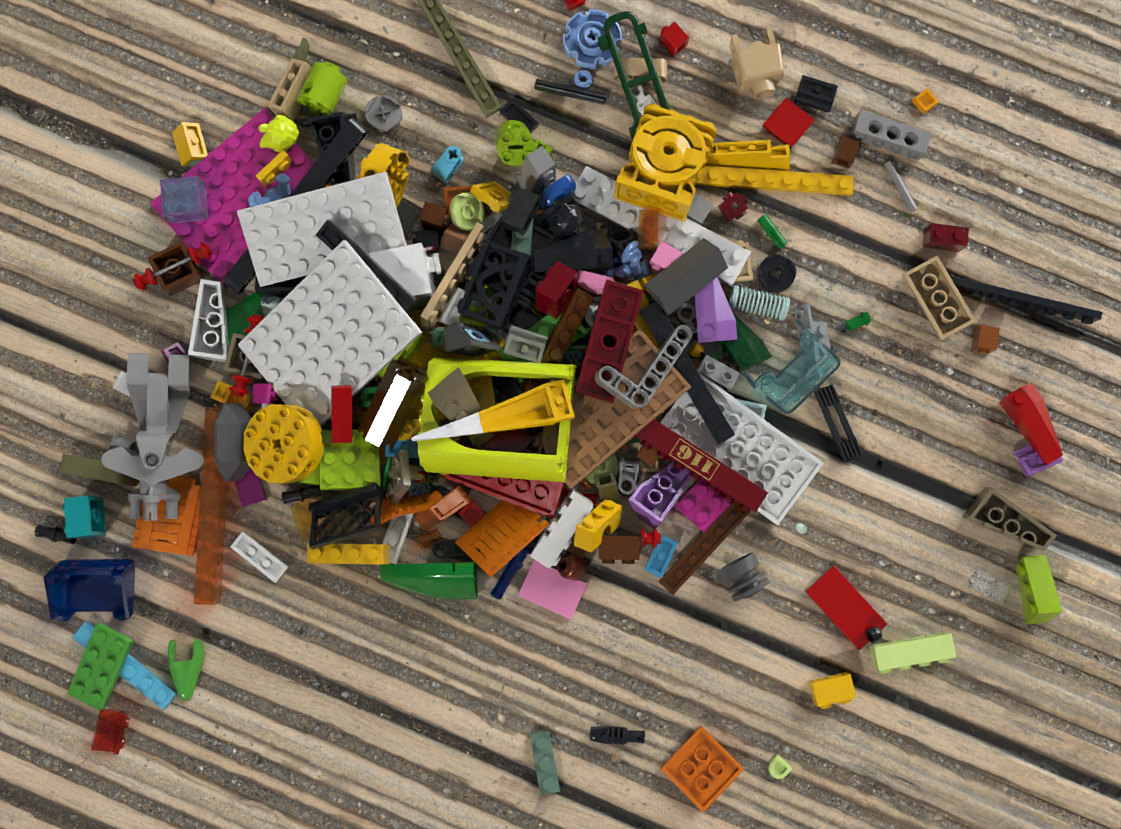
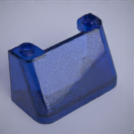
[43,559,135,621]

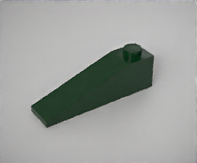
[722,312,772,374]

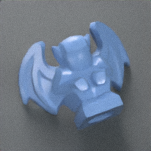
[248,173,291,207]
[603,241,650,282]

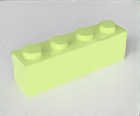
[869,632,956,673]

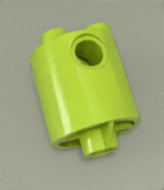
[296,62,348,116]
[494,120,535,166]

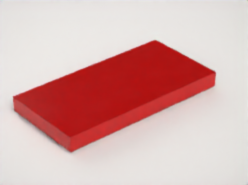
[804,565,887,651]

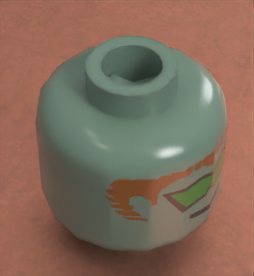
[429,326,450,353]

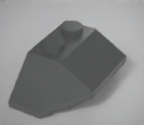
[214,403,251,482]

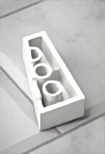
[530,489,593,569]

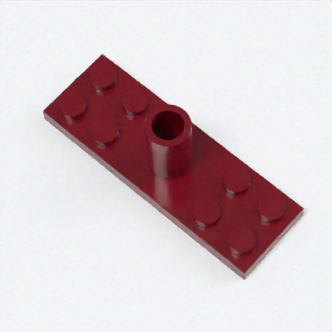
[574,279,644,404]

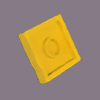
[470,181,512,213]

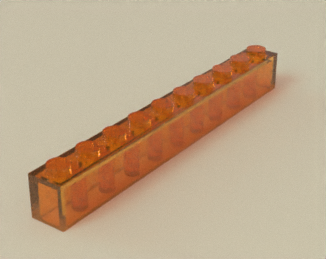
[194,407,227,605]

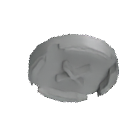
[365,95,402,132]

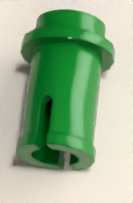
[845,312,871,332]

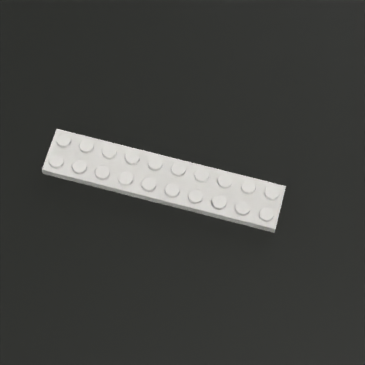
[572,166,751,286]

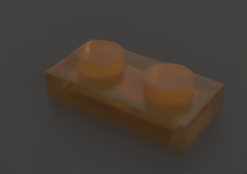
[638,210,658,249]

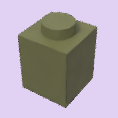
[594,471,620,503]

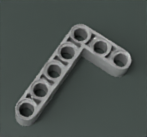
[595,325,692,409]

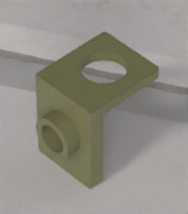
[295,38,314,68]

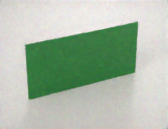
[211,292,265,361]

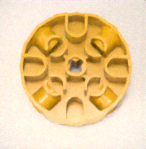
[355,143,410,208]
[243,404,324,484]

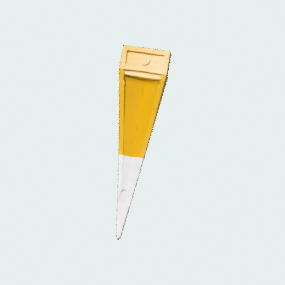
[411,379,575,441]

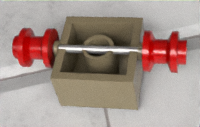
[224,314,267,397]

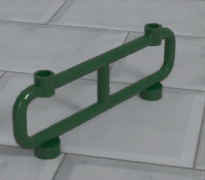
[597,11,669,141]

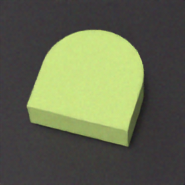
[768,754,793,779]

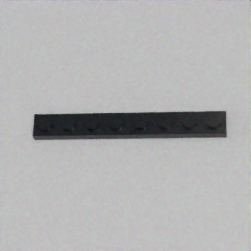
[951,276,1103,324]
[639,301,735,445]

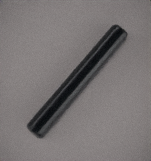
[534,79,607,105]

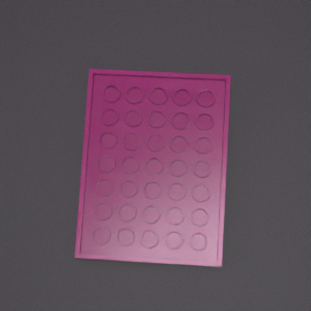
[150,108,332,286]

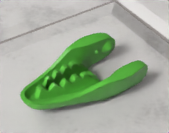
[168,638,205,701]

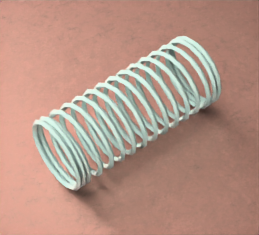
[729,285,790,321]

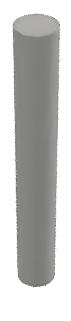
[884,161,918,213]

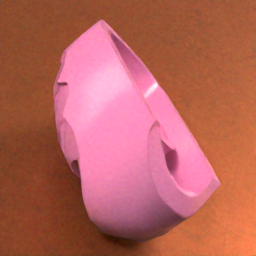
[577,269,615,295]

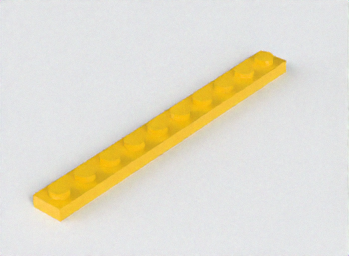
[682,165,854,196]

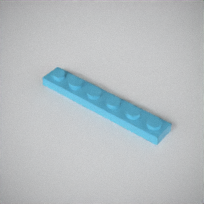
[72,621,178,710]

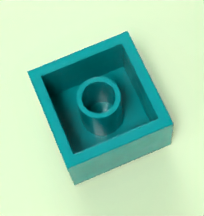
[62,495,106,539]

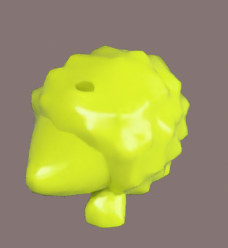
[259,115,299,153]

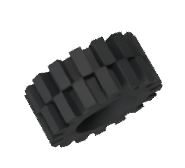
[605,227,639,258]

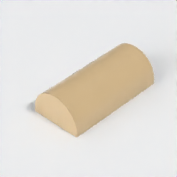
[902,255,976,341]

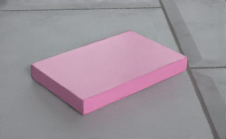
[518,560,587,619]

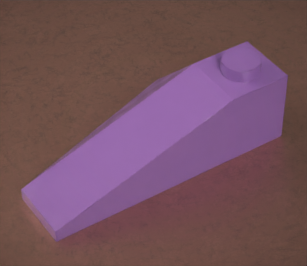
[695,277,737,343]
[628,462,691,529]

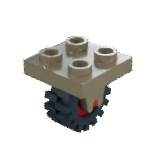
[387,450,435,503]

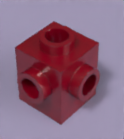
[718,192,748,221]

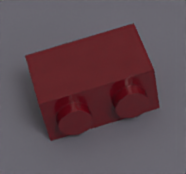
[923,223,969,252]

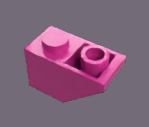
[251,384,282,405]

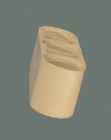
[614,57,667,83]

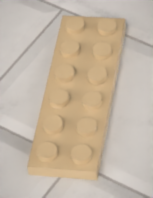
[420,222,485,334]

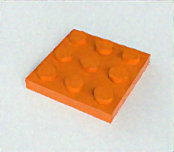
[660,725,744,813]

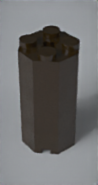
[358,357,429,448]

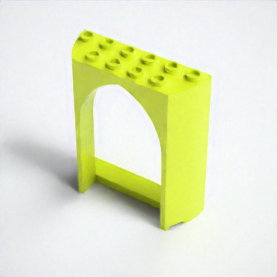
[417,357,576,482]

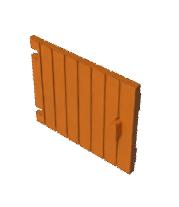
[131,476,209,556]
[455,500,549,578]

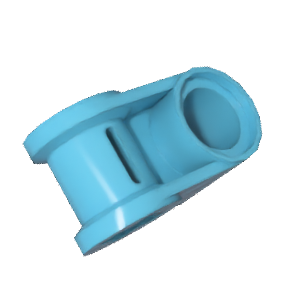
[430,146,463,184]

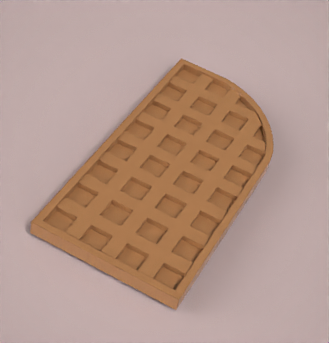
[543,329,691,489]

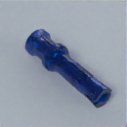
[490,546,532,600]

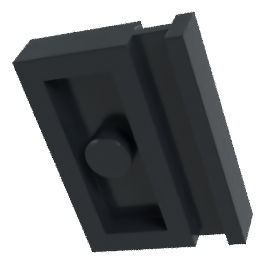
[794,75,838,113]

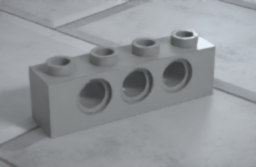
[850,110,932,160]

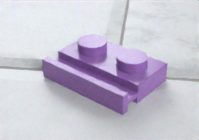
[1013,445,1064,477]

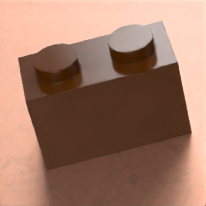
[419,201,452,236]

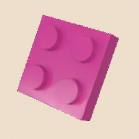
[675,480,730,533]

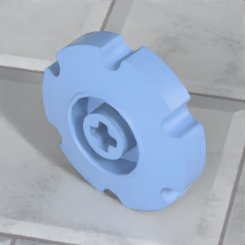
[563,9,622,69]

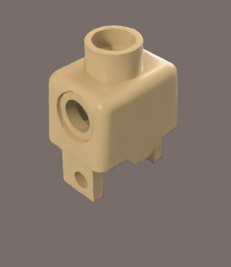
[729,27,784,99]

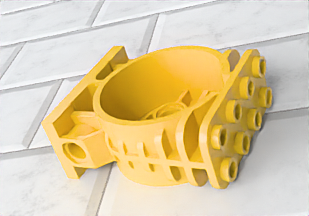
[613,103,717,222]

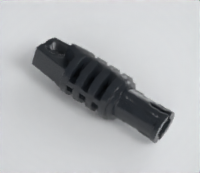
[589,726,645,745]

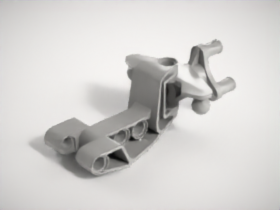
[101,353,204,521]

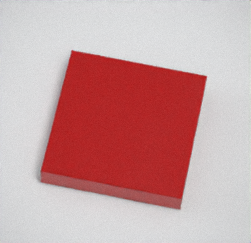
[762,97,815,149]

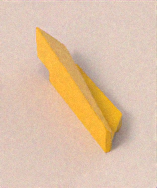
[705,140,790,171]

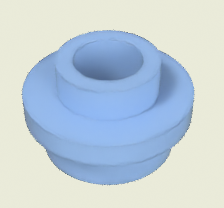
[574,70,592,89]

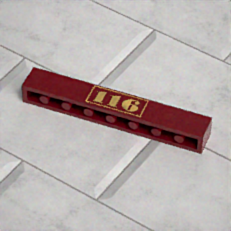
[632,419,768,514]

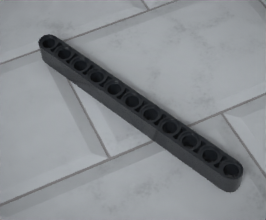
[223,118,368,294]

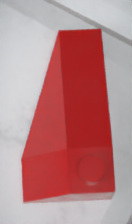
[999,383,1063,465]

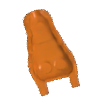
[368,491,442,524]

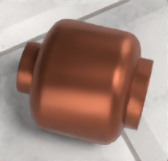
[557,554,587,581]

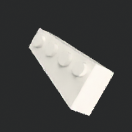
[188,279,229,362]

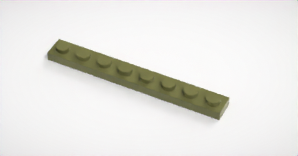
[417,0,502,118]

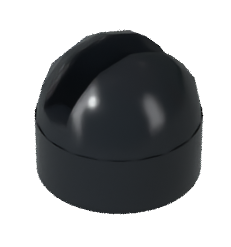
[865,626,882,644]

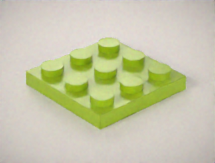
[319,430,381,490]

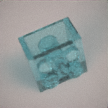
[160,176,208,223]

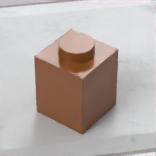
[971,325,1000,355]

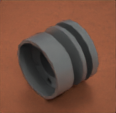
[717,552,770,602]

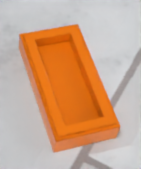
[430,485,471,522]

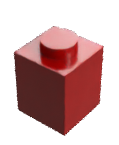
[659,22,689,57]

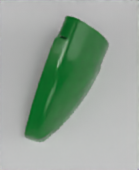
[380,562,478,600]

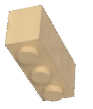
[267,58,311,122]

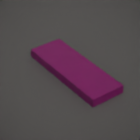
[235,468,267,507]

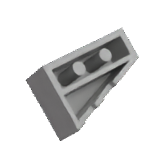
[513,146,556,195]

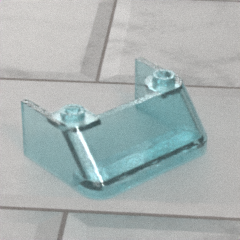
[742,318,841,414]

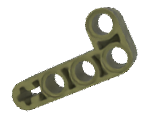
[59,454,138,487]

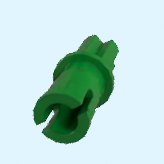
[757,214,787,249]

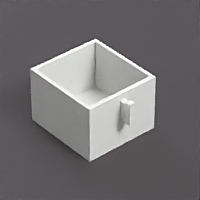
[367,243,442,312]

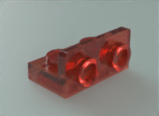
[91,708,130,755]

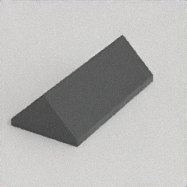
[644,238,728,316]

